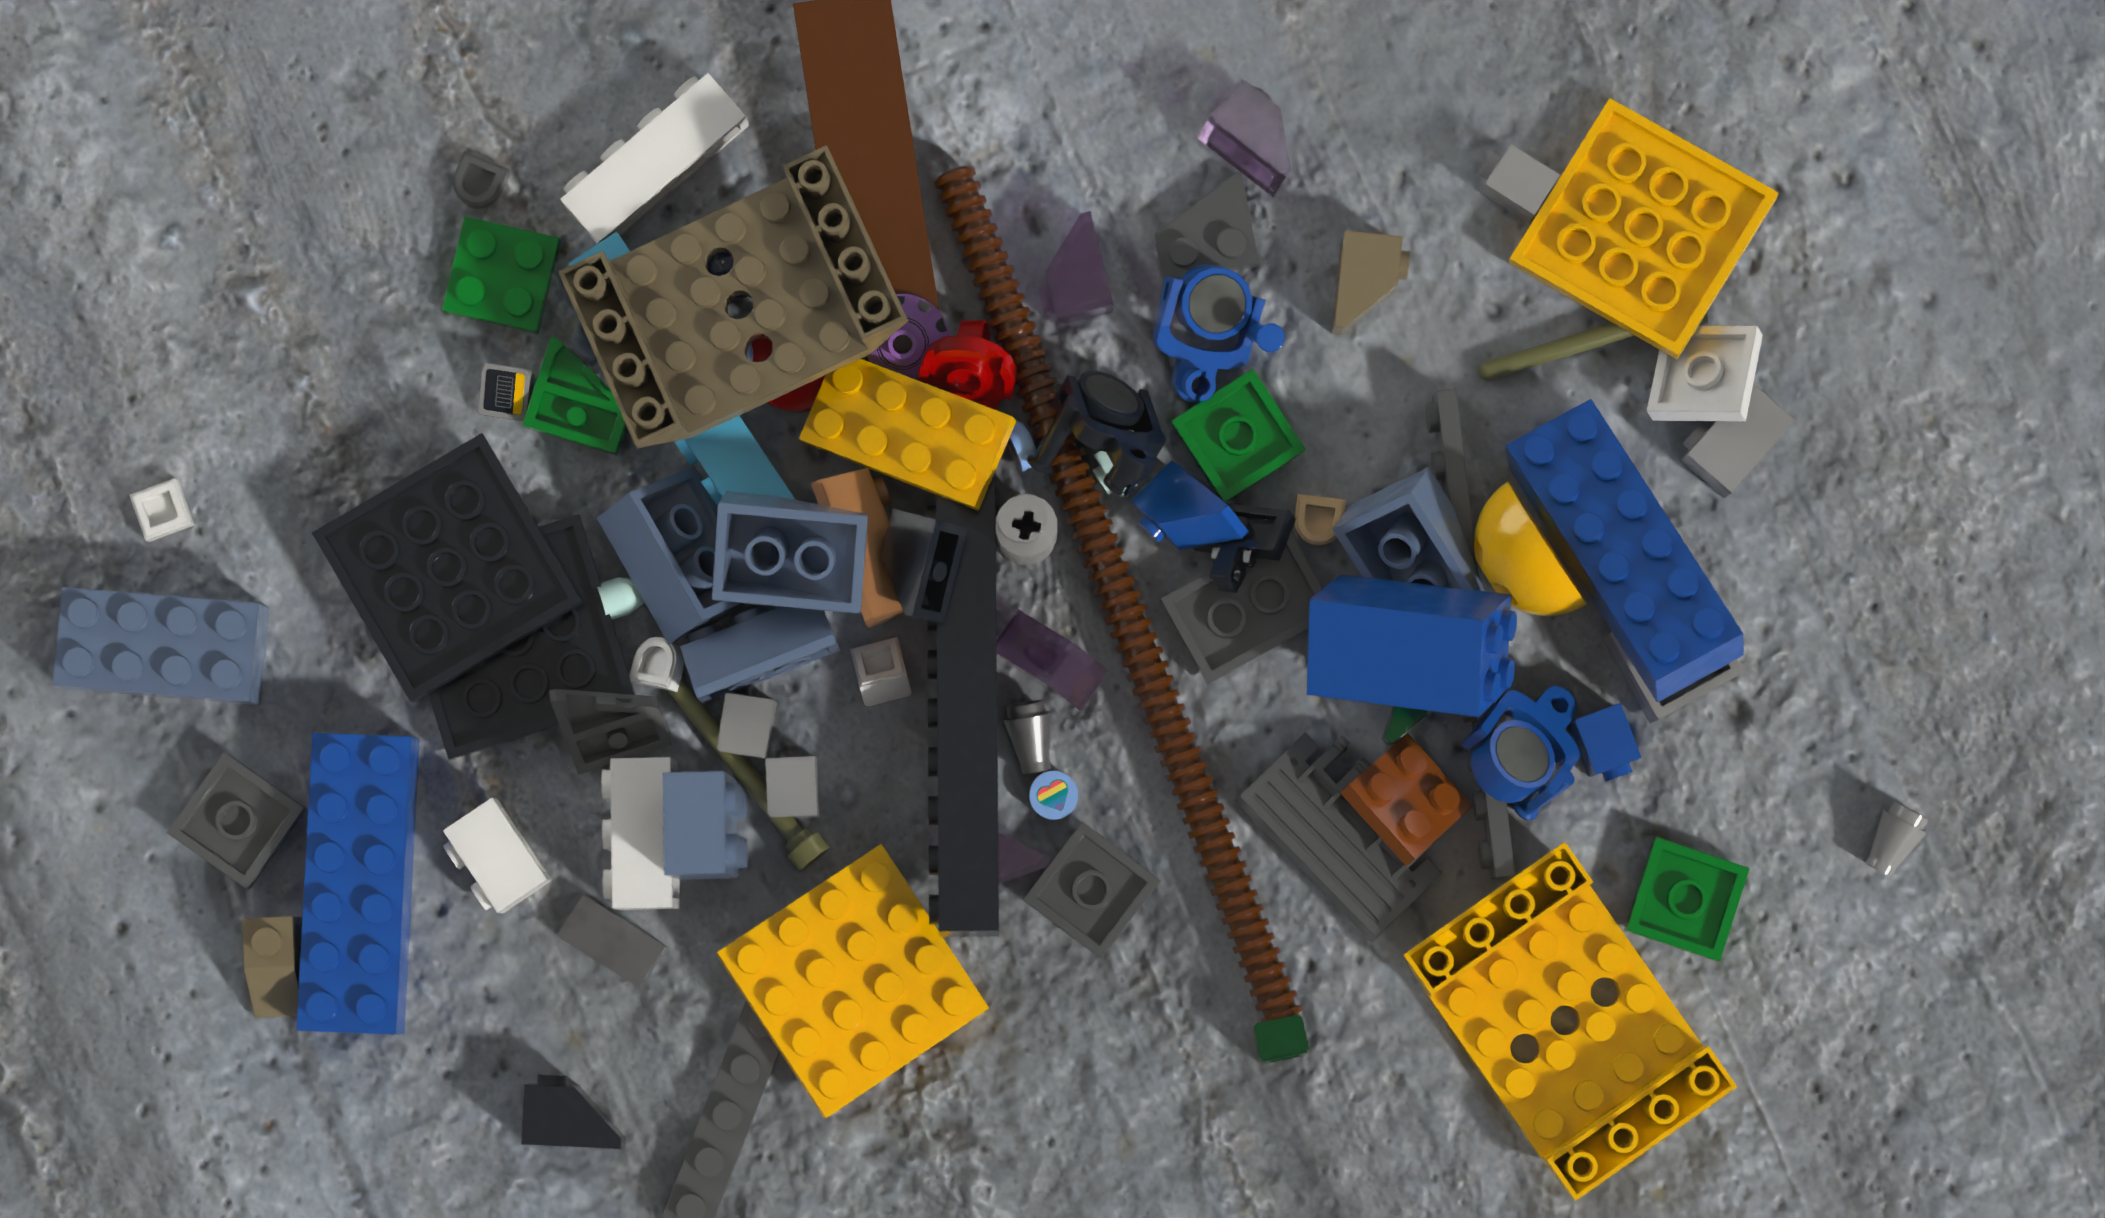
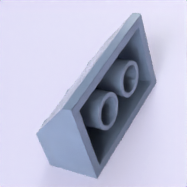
[597,466,748,645]
[680,606,841,705]

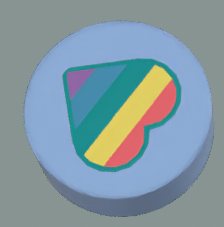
[1006,420,1037,472]
[1029,771,1078,820]

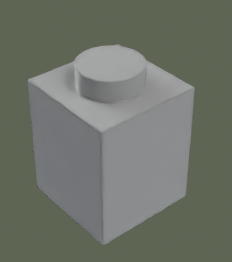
[1480,144,1560,224]

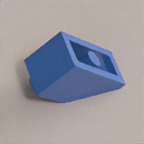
[1131,460,1249,550]

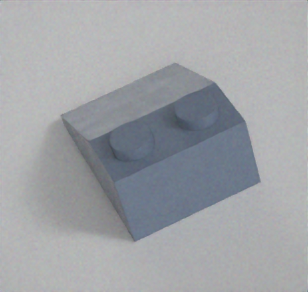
[1332,467,1485,592]
[712,492,868,614]

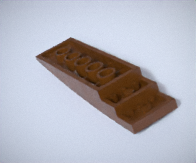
[793,0,939,353]

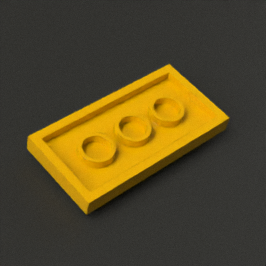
[799,359,1016,511]

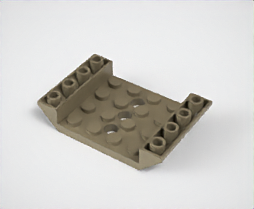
[558,145,908,448]

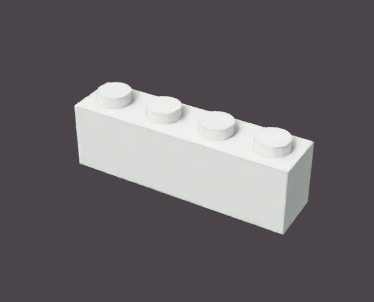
[560,73,749,244]

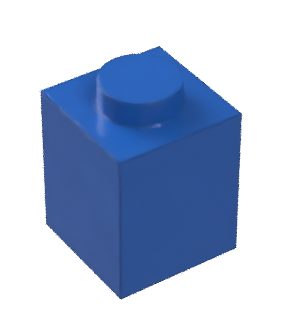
[1569,703,1642,782]

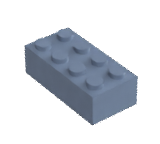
[52,587,269,705]
[663,771,748,880]

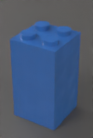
[1307,575,1517,717]

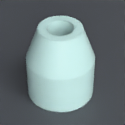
[597,577,645,620]

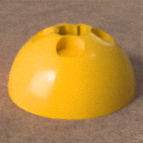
[1474,481,1587,616]

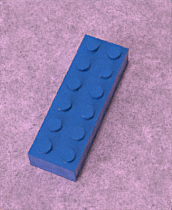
[1506,399,1744,703]
[296,733,420,1035]

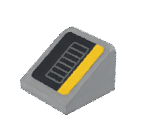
[478,363,535,421]

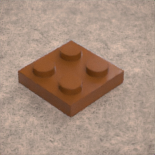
[1340,733,1473,866]

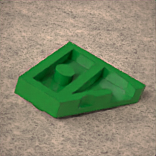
[522,336,627,456]

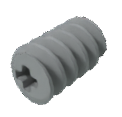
[996,494,1057,565]

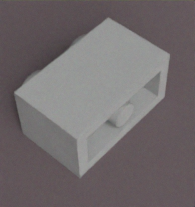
[1680,384,1795,498]

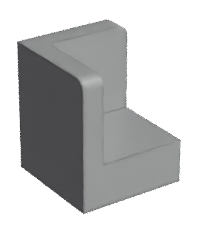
[717,693,777,760]
[765,756,819,818]

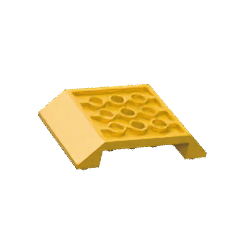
[1403,842,1737,1201]

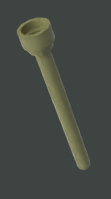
[1479,313,1708,380]
[667,678,830,872]

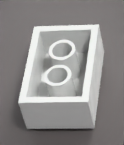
[602,757,680,910]

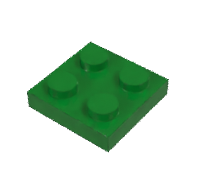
[442,216,561,334]
[1171,369,1306,503]
[1624,837,1750,962]

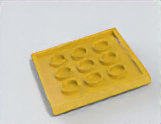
[1509,98,1779,360]
[715,844,989,1119]

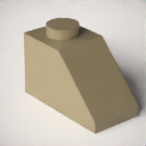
[1331,230,1410,335]
[242,916,302,1018]

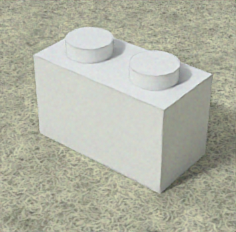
[443,797,552,913]

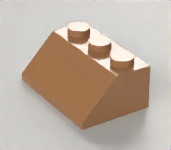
[811,467,905,629]

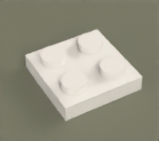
[1647,326,1763,421]

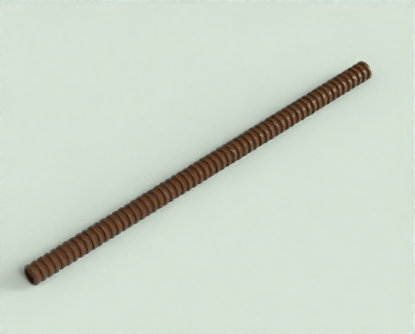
[934,166,1303,1022]

